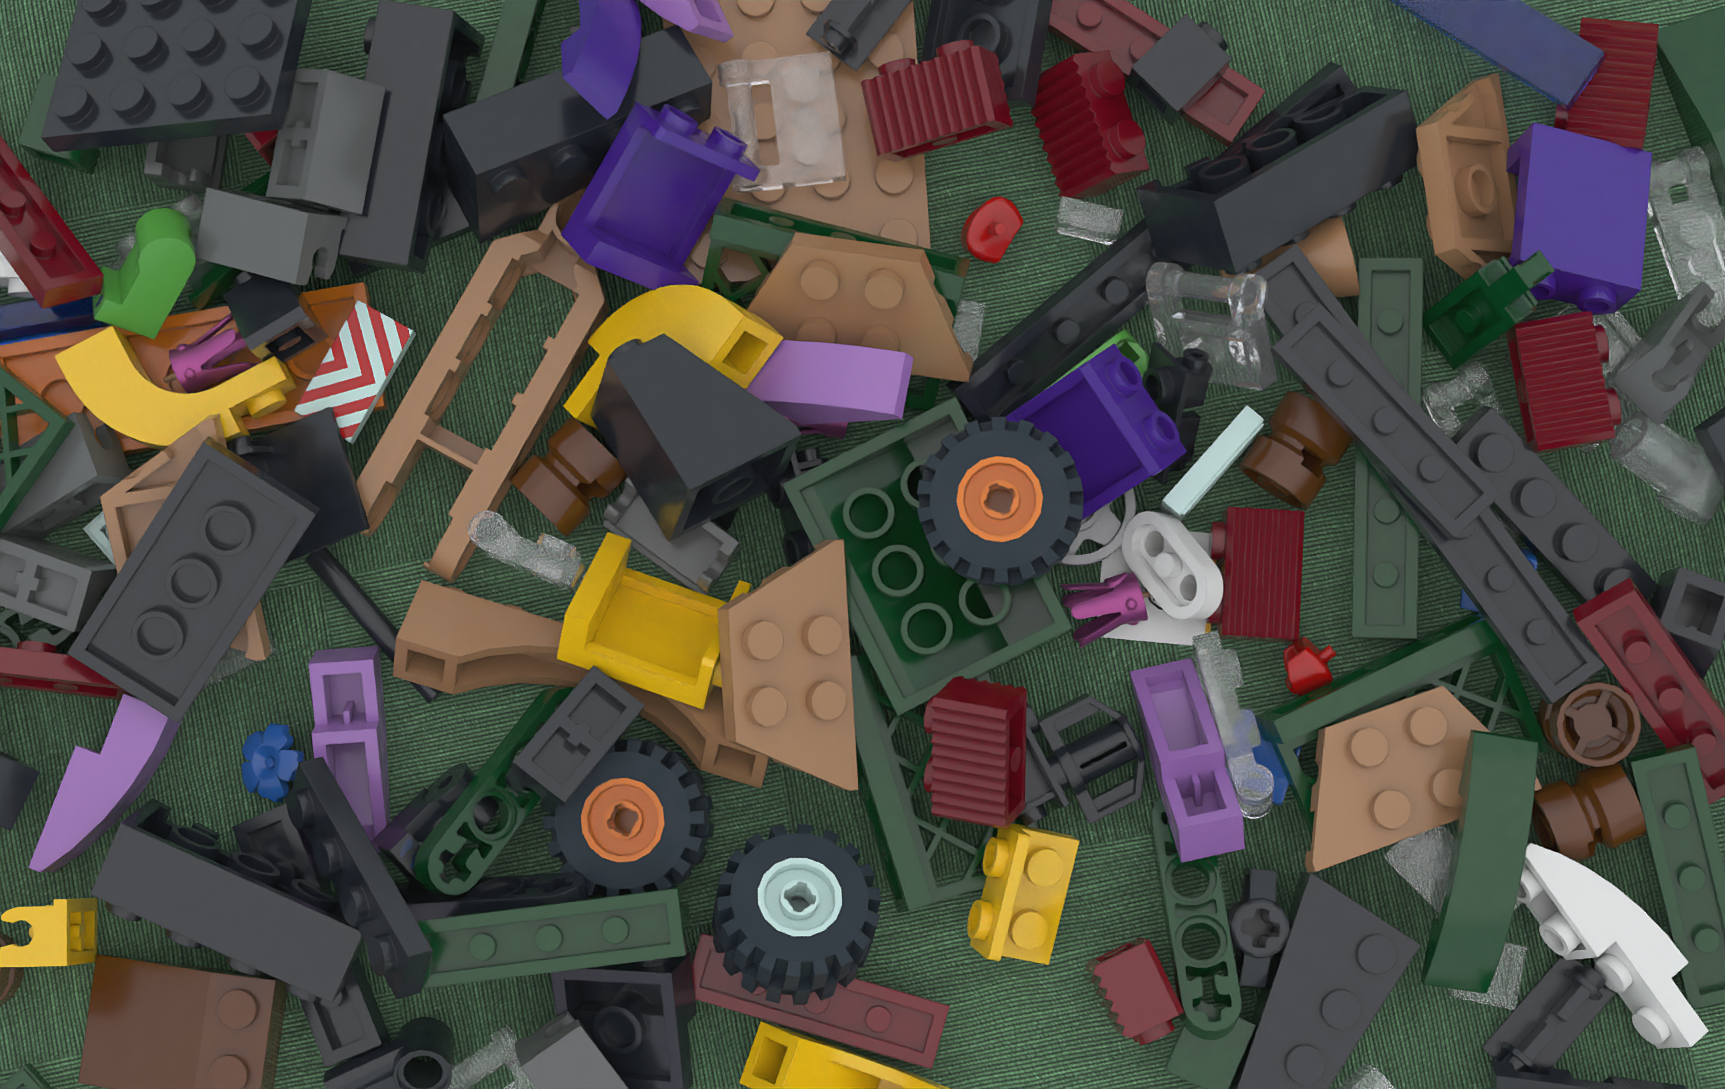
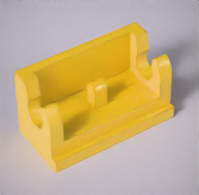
[0,898,97,967]

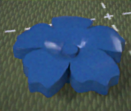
[241,723,304,802]

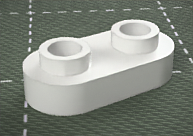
[1122,511,1223,621]

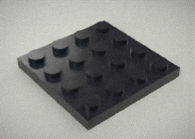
[41,0,312,152]

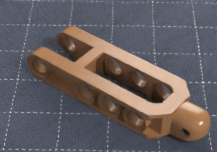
[356,188,610,583]

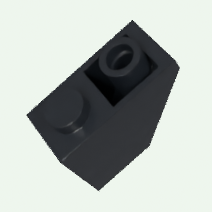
[1621,567,1725,693]

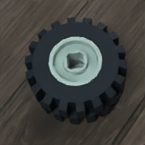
[712,824,881,1005]

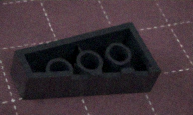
[332,0,485,274]
[443,25,712,244]
[1135,85,1419,275]
[90,798,364,1003]
[1229,872,1421,1089]

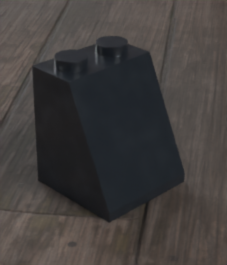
[590,333,801,542]

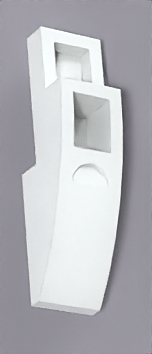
[1517,843,1709,1049]

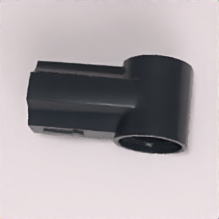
[324,1017,454,1089]

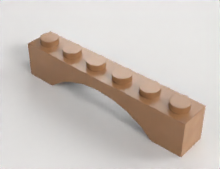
[393,580,771,788]

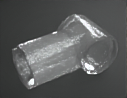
[1609,410,1725,526]

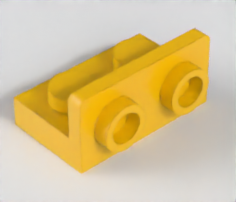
[967,823,1080,965]

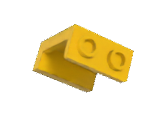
[556,532,752,710]

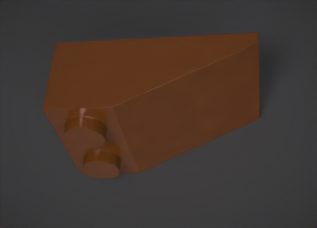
[78,954,287,1089]

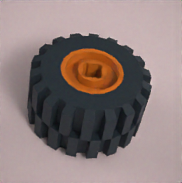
[917,417,1083,586]
[543,738,714,897]

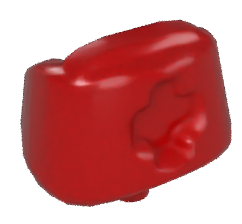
[961,196,1023,264]
[1283,636,1337,696]

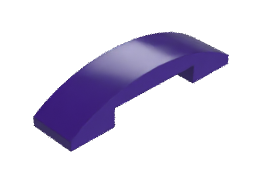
[561,0,641,120]

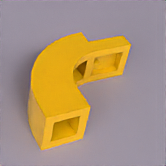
[563,284,784,430]
[55,326,298,450]
[739,1021,951,1089]

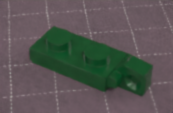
[1422,250,1555,370]

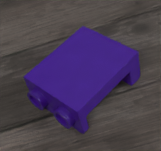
[561,101,761,290]
[1506,122,1652,315]
[1006,343,1187,521]

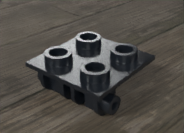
[226,407,370,565]

